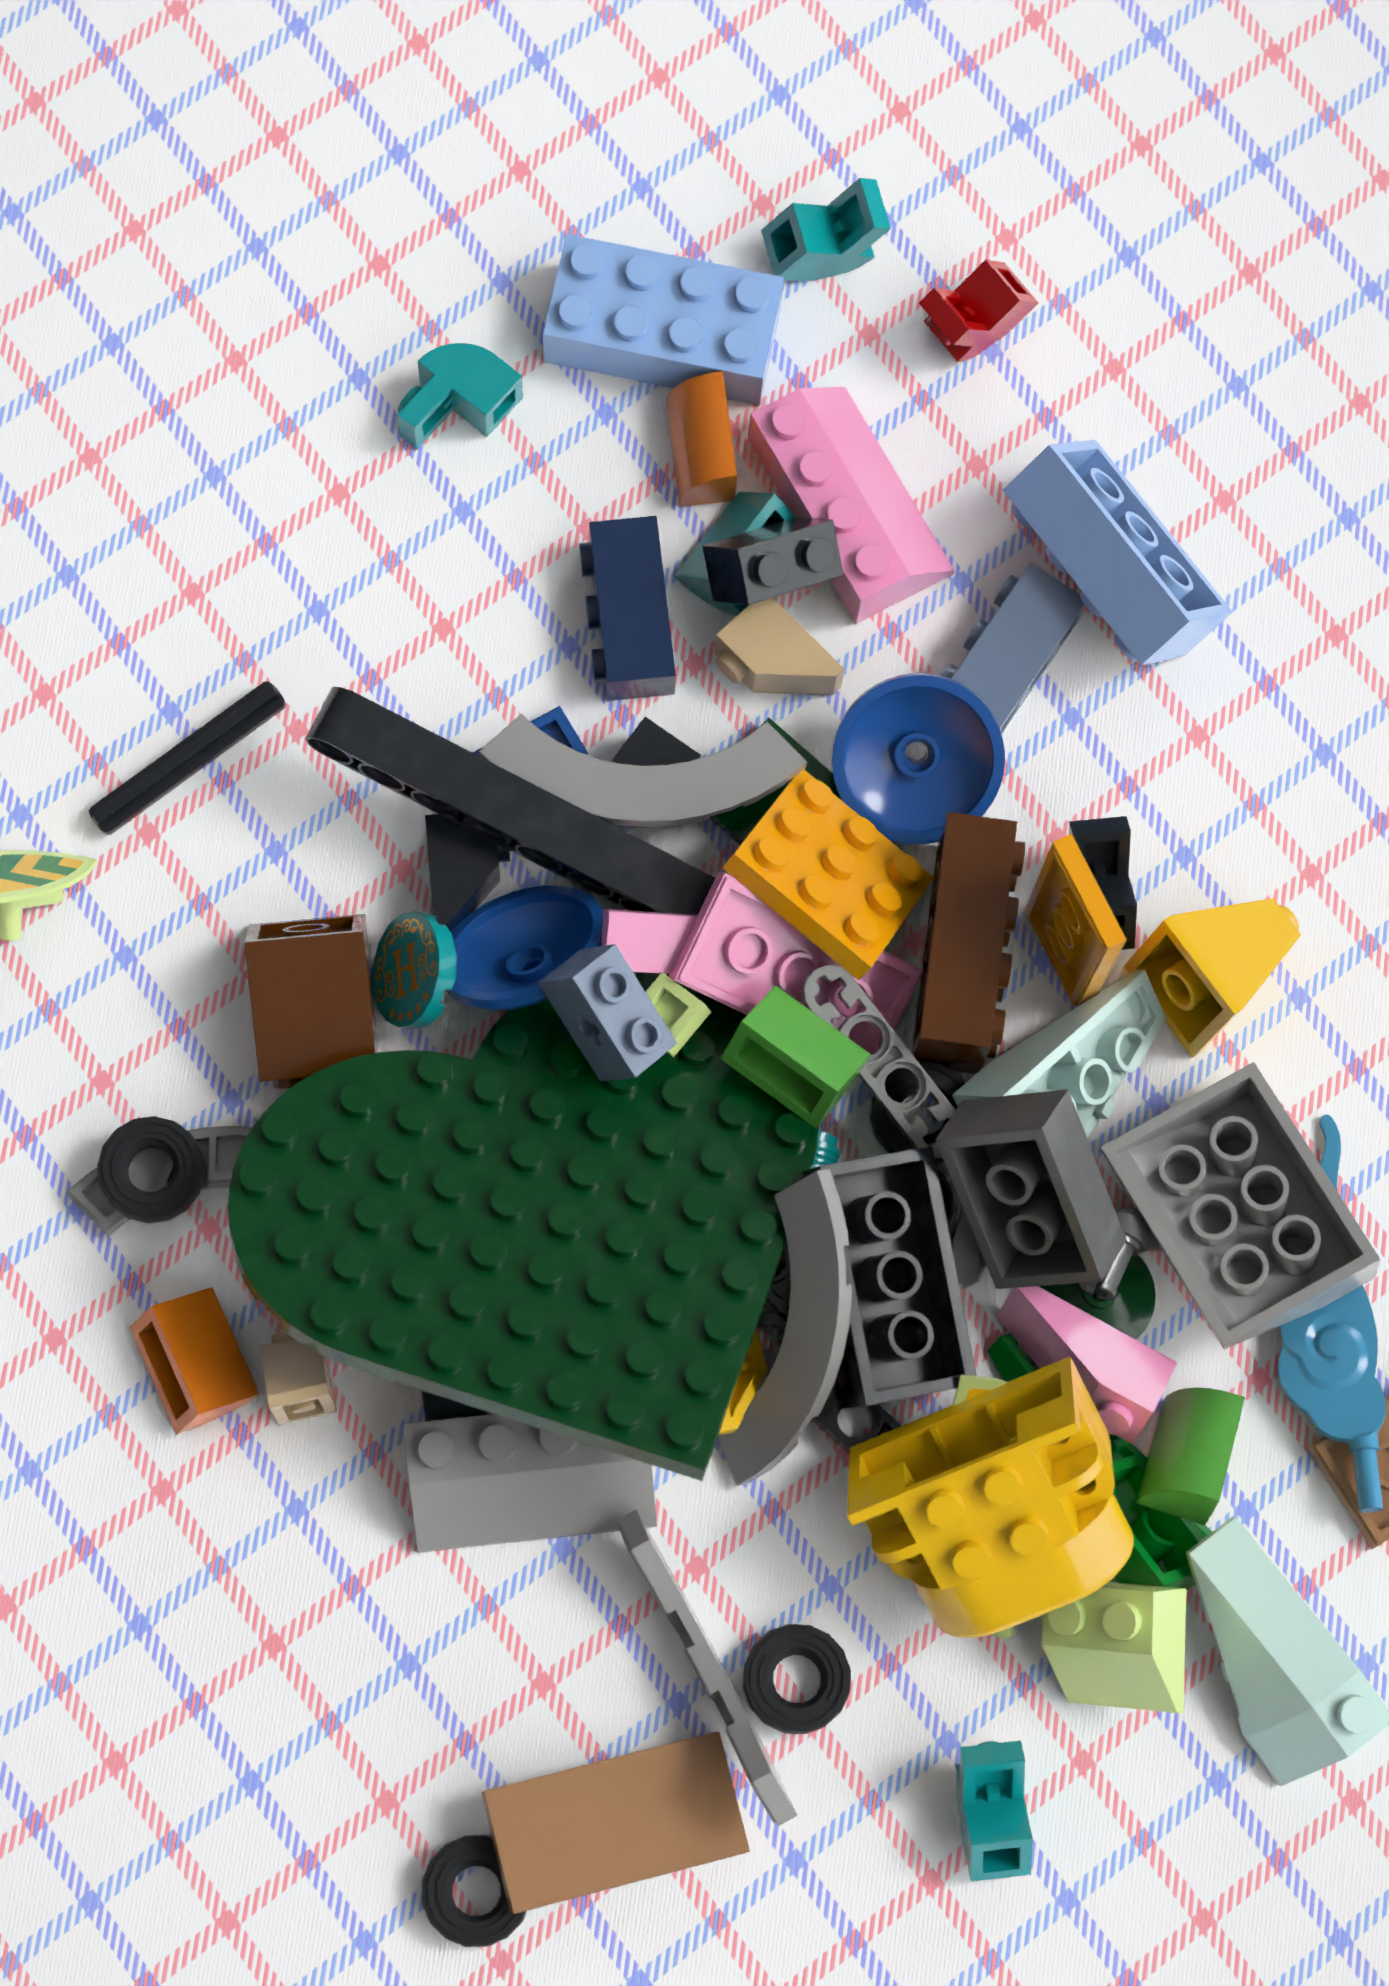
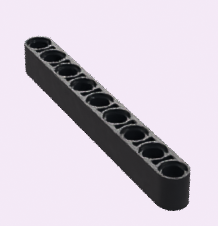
[305,686,715,915]

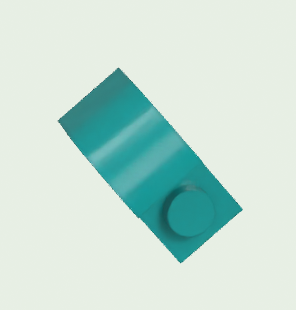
[761,178,891,281]
[397,343,523,450]
[955,1740,1033,1882]

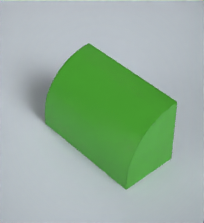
[721,985,871,1128]
[1136,1387,1245,1526]

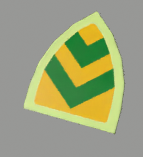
[0,850,97,941]

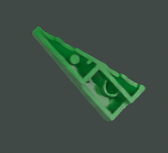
[987,1333,1212,1591]

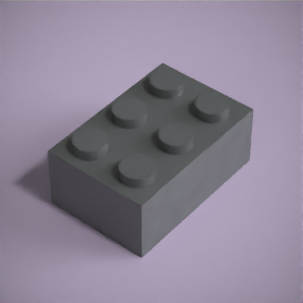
[935,1089,1126,1289]

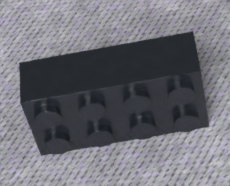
[802,1146,977,1409]

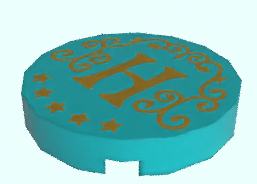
[372,911,457,1029]

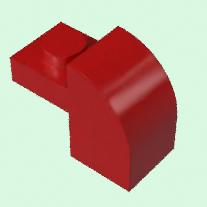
[919,259,1039,362]

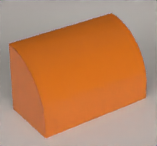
[666,371,737,507]
[129,1287,259,1435]

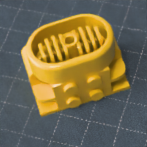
[847,1357,1134,1638]

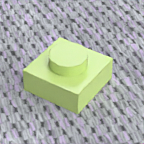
[646,972,711,1057]

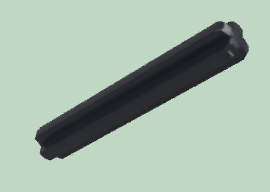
[88,681,286,836]

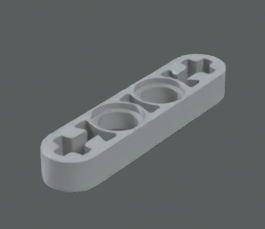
[801,965,955,1158]

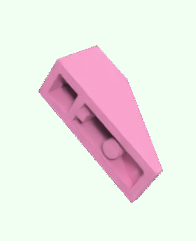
[996,1286,1177,1444]

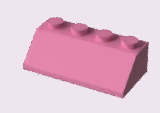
[748,387,955,624]

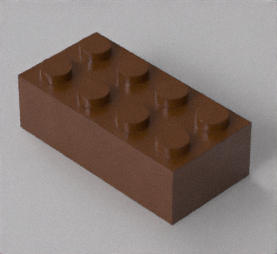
[911,812,1025,1074]

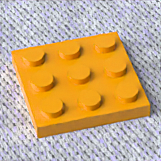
[722,770,934,980]

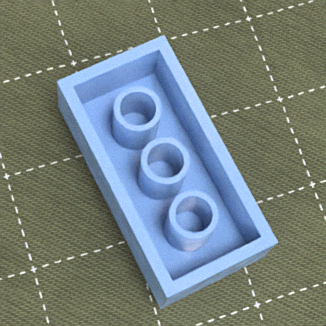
[543,234,785,406]
[1003,440,1233,666]

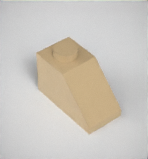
[714,598,845,695]
[259,1331,337,1425]

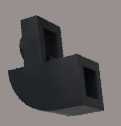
[1069,816,1137,950]

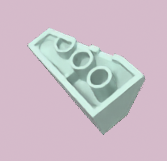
[952,969,1166,1148]
[1186,1516,1389,1787]

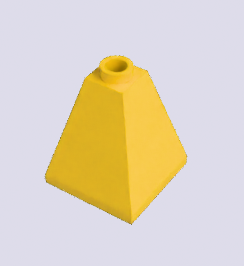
[1123,898,1301,1058]

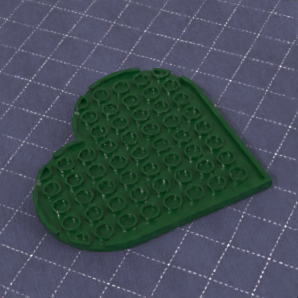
[228,972,819,1481]

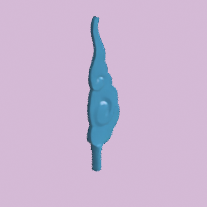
[1277,1114,1387,1513]

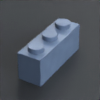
[941,563,1085,735]

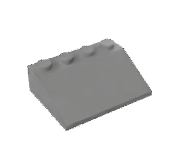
[1100,1062,1380,1349]

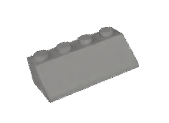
[403,1414,657,1553]

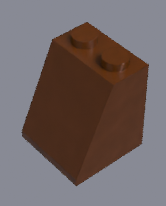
[244,914,378,1089]

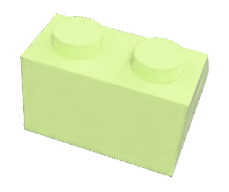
[1041,1582,1186,1713]

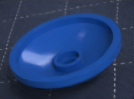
[832,673,1005,845]
[447,885,604,1010]

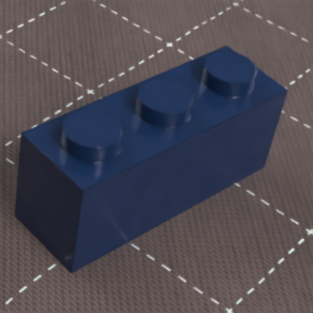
[579,515,676,701]

